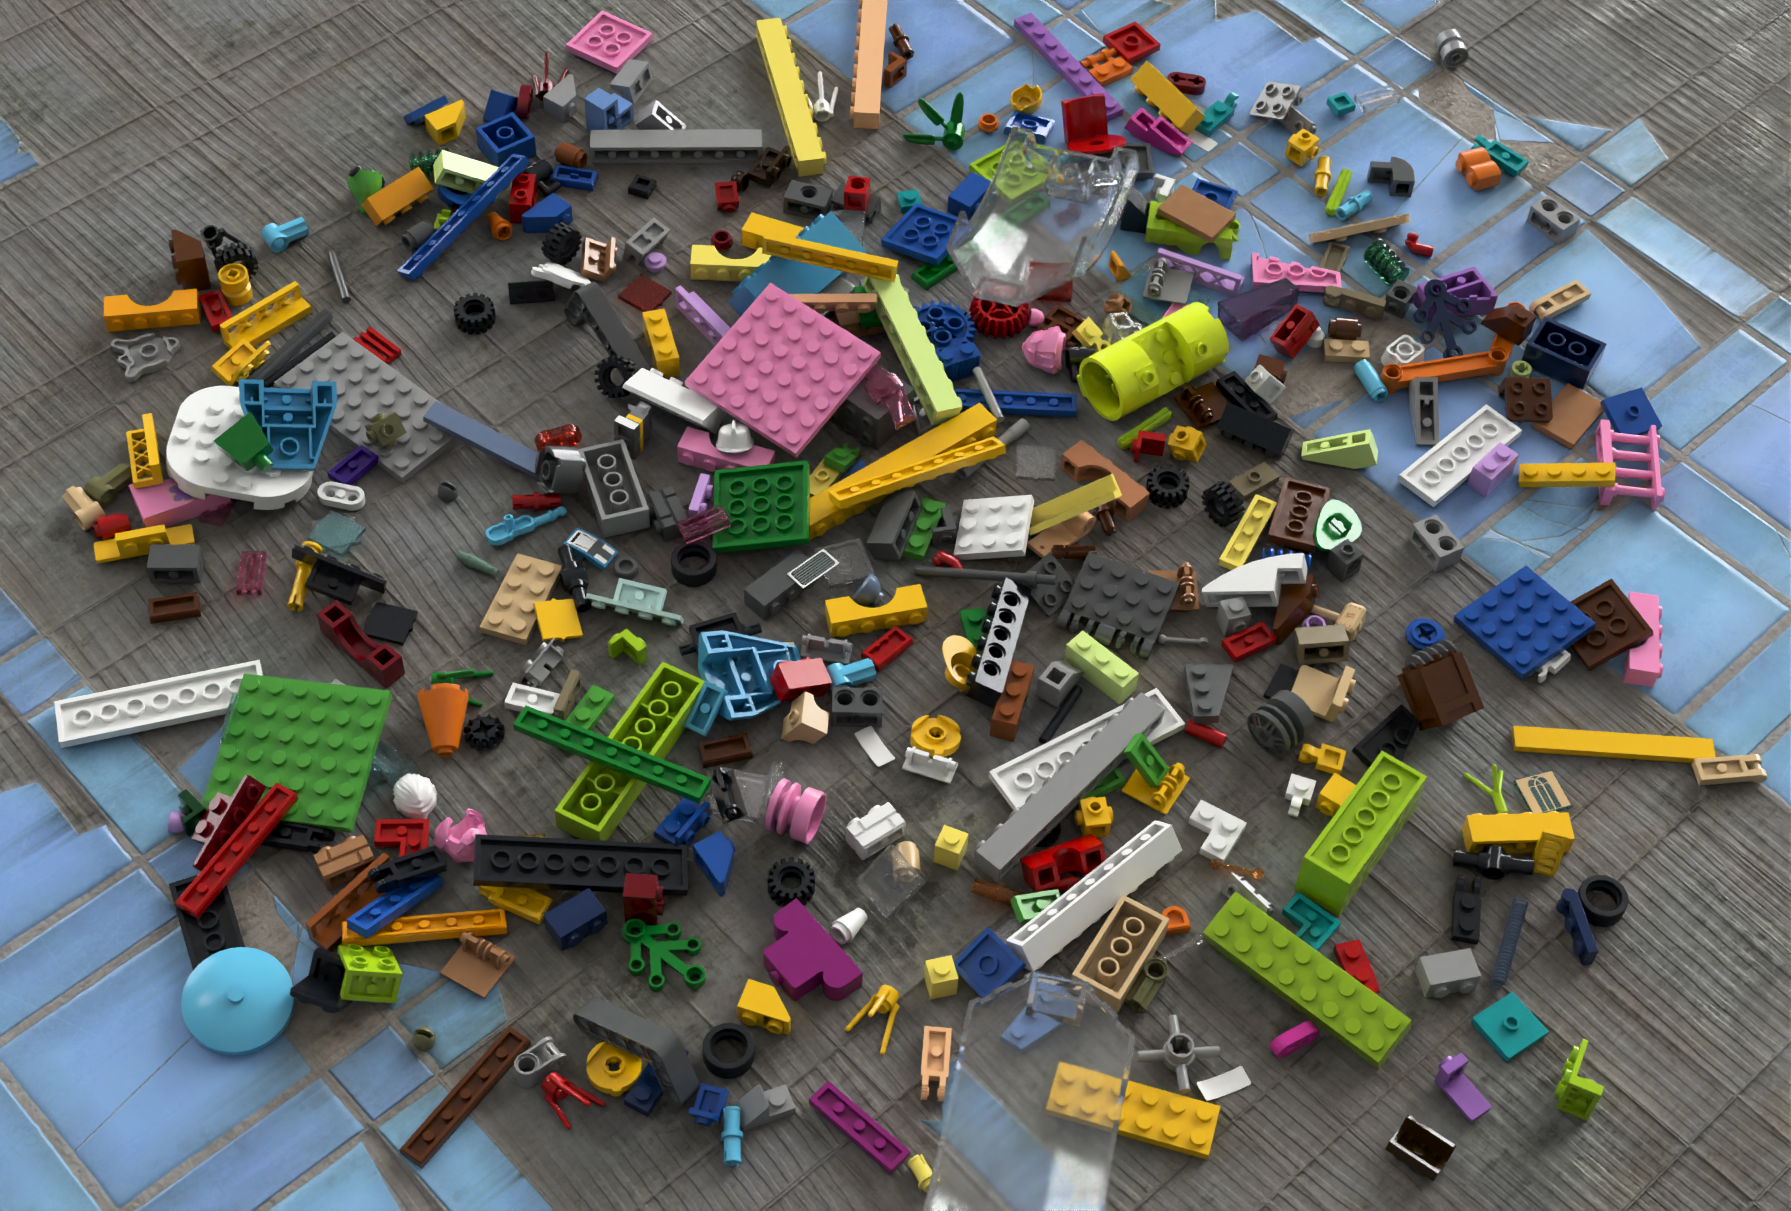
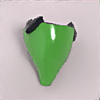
[347,166,385,214]

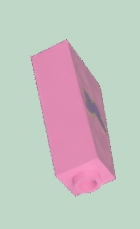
[129,479,232,528]

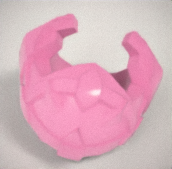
[1022,326,1066,375]
[432,809,487,863]

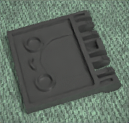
[1056,552,1180,660]

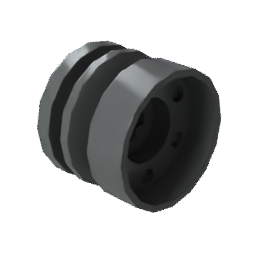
[1247,690,1316,757]

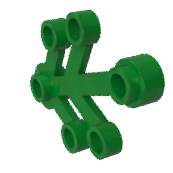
[622,918,706,992]

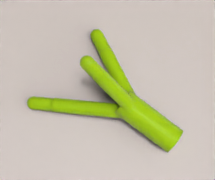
[1464,764,1508,813]

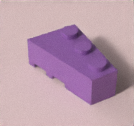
[1413,266,1498,318]

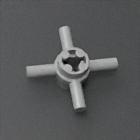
[1137,1015,1220,1094]

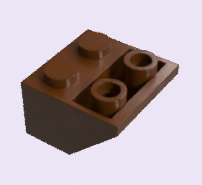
[168,230,212,291]

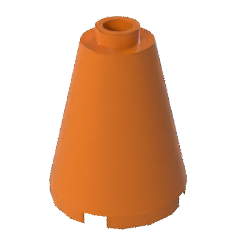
[417,683,469,757]

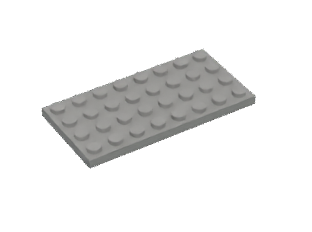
[274,332,459,483]

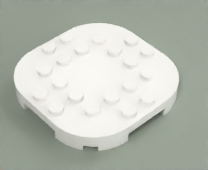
[166,386,314,510]

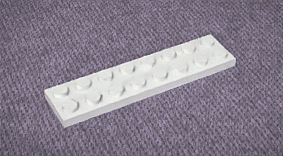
[54,660,263,748]
[989,688,1185,810]

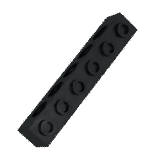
[965,577,1032,708]

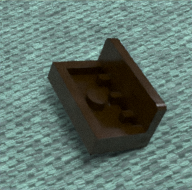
[747,145,792,188]
[1385,1115,1456,1182]

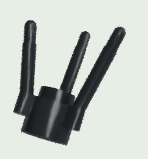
[200,225,245,256]

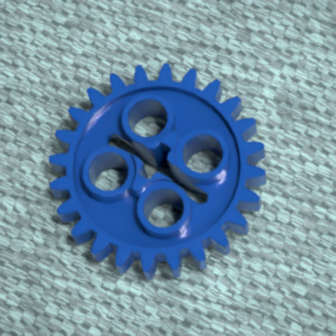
[914,300,976,353]

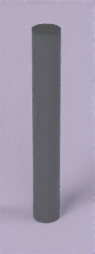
[327,251,351,303]

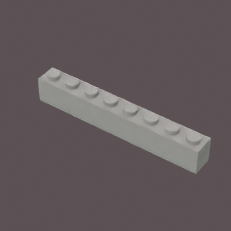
[590,129,762,163]

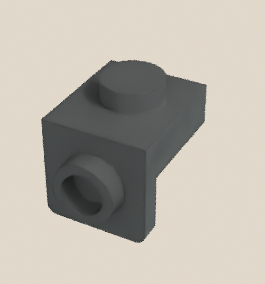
[932,507,959,546]

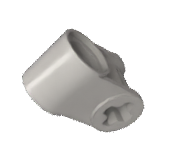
[514,1036,568,1088]

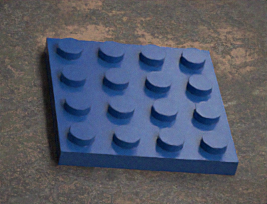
[1454,565,1596,680]

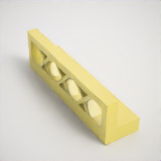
[1029,473,1122,536]

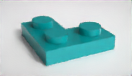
[1282,892,1341,952]

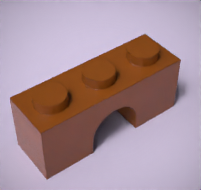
[990,660,1035,742]

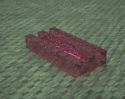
[676,504,731,544]
[236,551,267,595]

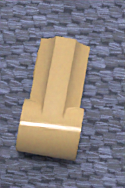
[62,486,106,531]

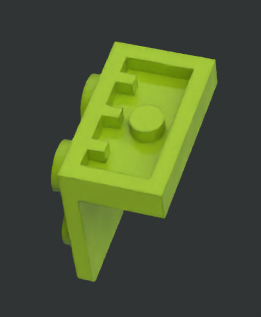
[338,944,403,1003]
[1554,1039,1604,1121]

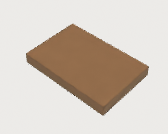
[1157,185,1236,243]
[1532,383,1604,450]

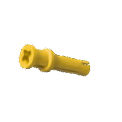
[287,541,322,612]

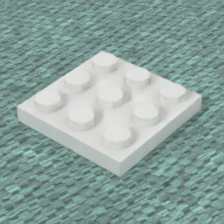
[953,495,1034,560]

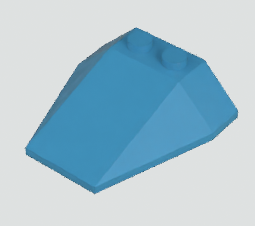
[239,379,337,471]
[698,630,801,721]

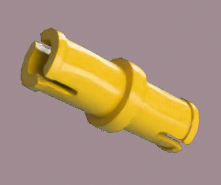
[1314,156,1331,197]

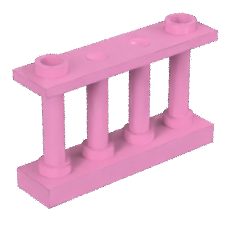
[1595,420,1665,510]

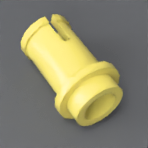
[907,1154,939,1192]

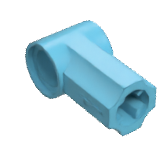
[261,217,310,253]
[826,658,877,692]

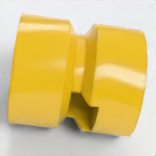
[218,263,253,306]

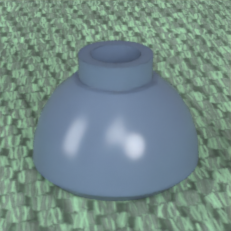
[852,573,884,606]

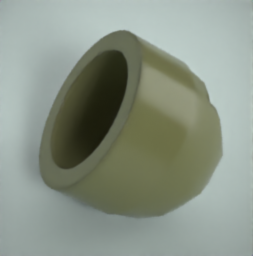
[413,1026,436,1051]

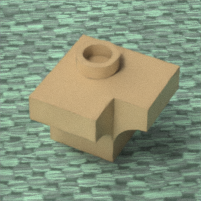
[781,691,829,745]

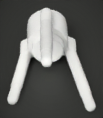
[808,71,838,122]

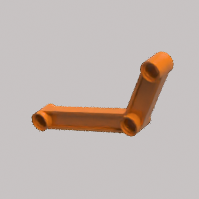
[1380,302,1526,394]

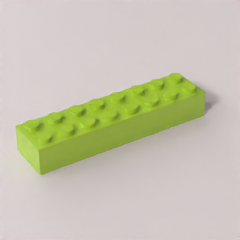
[554,661,705,841]
[1203,891,1411,1070]

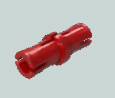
[512,492,561,511]

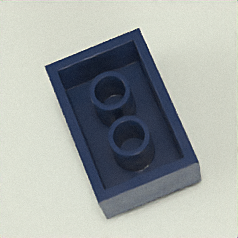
[1521,316,1607,390]

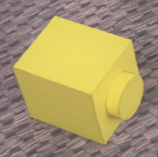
[933,825,969,870]
[924,955,959,999]

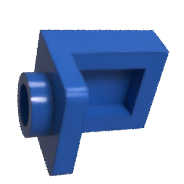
[688,1083,729,1126]

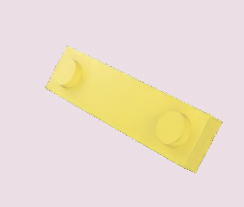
[1218,494,1277,570]

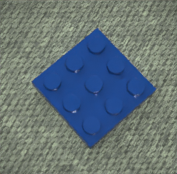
[881,203,972,266]

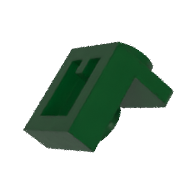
[178,789,206,836]

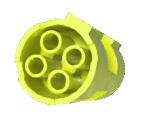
[1076,302,1229,421]

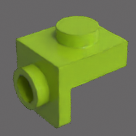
[608,629,647,666]

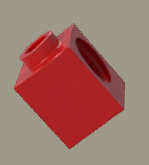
[844,176,870,211]

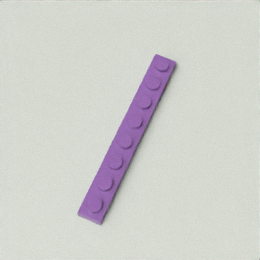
[1014,13,1123,121]

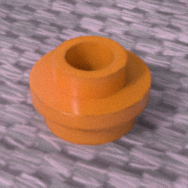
[978,113,999,133]

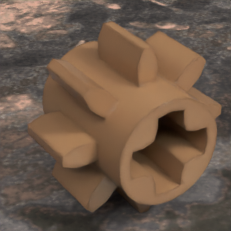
[1104,293,1132,321]

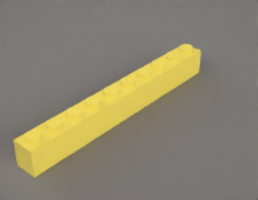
[756,18,827,177]

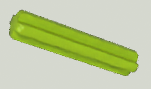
[1325,168,1352,216]
[1117,407,1172,450]

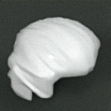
[393,773,437,819]

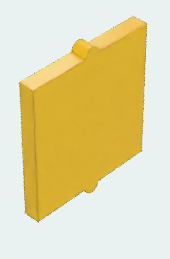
[533,598,583,642]

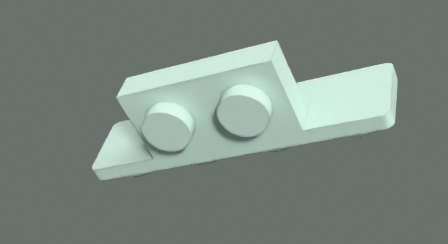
[586,578,684,626]

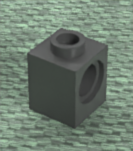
[1384,279,1417,319]
[1326,539,1364,582]

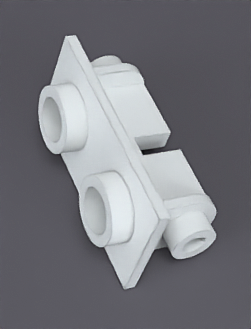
[902,746,958,784]

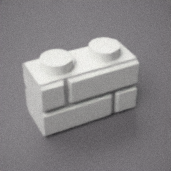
[845,802,906,860]

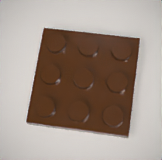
[1571,578,1653,671]

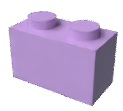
[1467,442,1519,498]

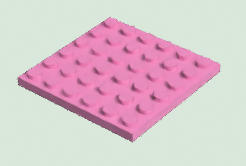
[685,283,881,458]

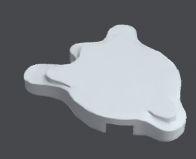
[531,262,591,289]

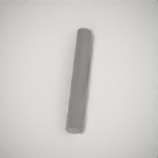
[972,367,1004,423]

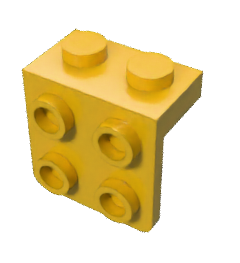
[210,338,271,386]

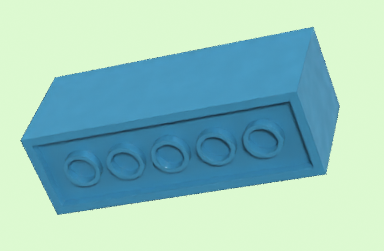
[728,211,867,316]

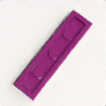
[809,1081,910,1175]

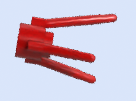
[541,1072,605,1130]

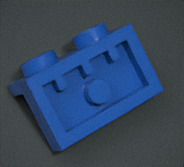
[654,798,711,846]

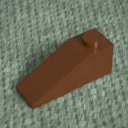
[1273,574,1320,645]

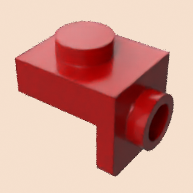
[714,181,740,212]
[1130,430,1166,462]

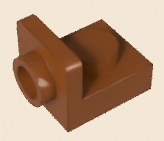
[884,52,907,88]

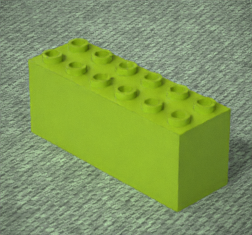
[1294,751,1427,917]

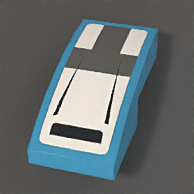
[563,528,619,571]

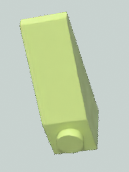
[1301,429,1378,469]

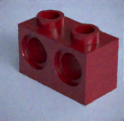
[623,873,664,925]

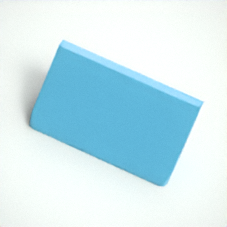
[684,680,728,737]

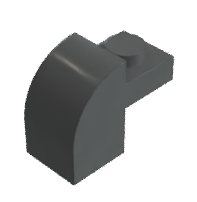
[1367,157,1415,197]

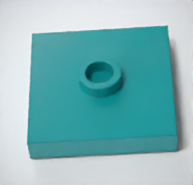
[1471,992,1549,1063]

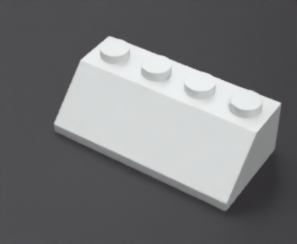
[622,368,726,434]

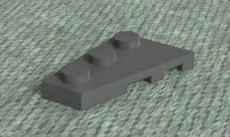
[1184,664,1234,723]

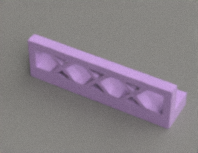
[1156,248,1245,298]
[675,285,730,346]

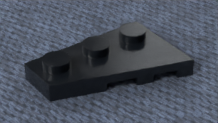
[1351,704,1420,767]

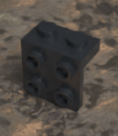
[290,948,353,1013]

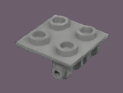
[1249,81,1303,120]
[1142,257,1194,305]

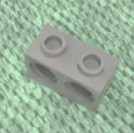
[1526,195,1580,245]
[1408,514,1464,572]

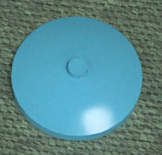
[181,947,295,1056]

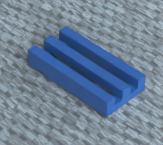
[551,165,598,191]

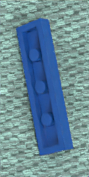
[347,874,443,939]

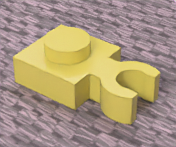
[1072,317,1111,353]

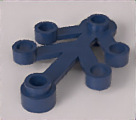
[1413,279,1477,358]

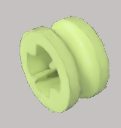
[1509,360,1532,378]

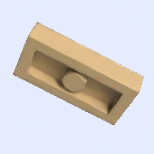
[1322,339,1370,363]

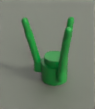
[431,669,494,707]

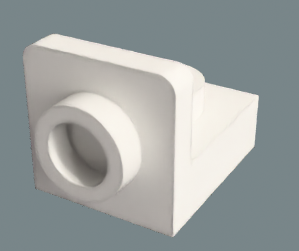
[1152,174,1175,203]
[1245,365,1286,404]

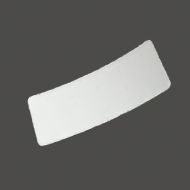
[855,726,895,767]
[1197,1066,1251,1101]

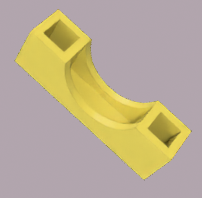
[690,245,771,282]

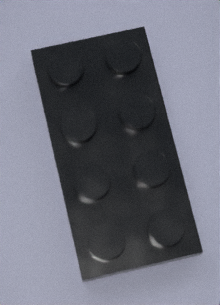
[169,875,245,970]

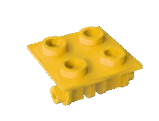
[1121,763,1190,815]

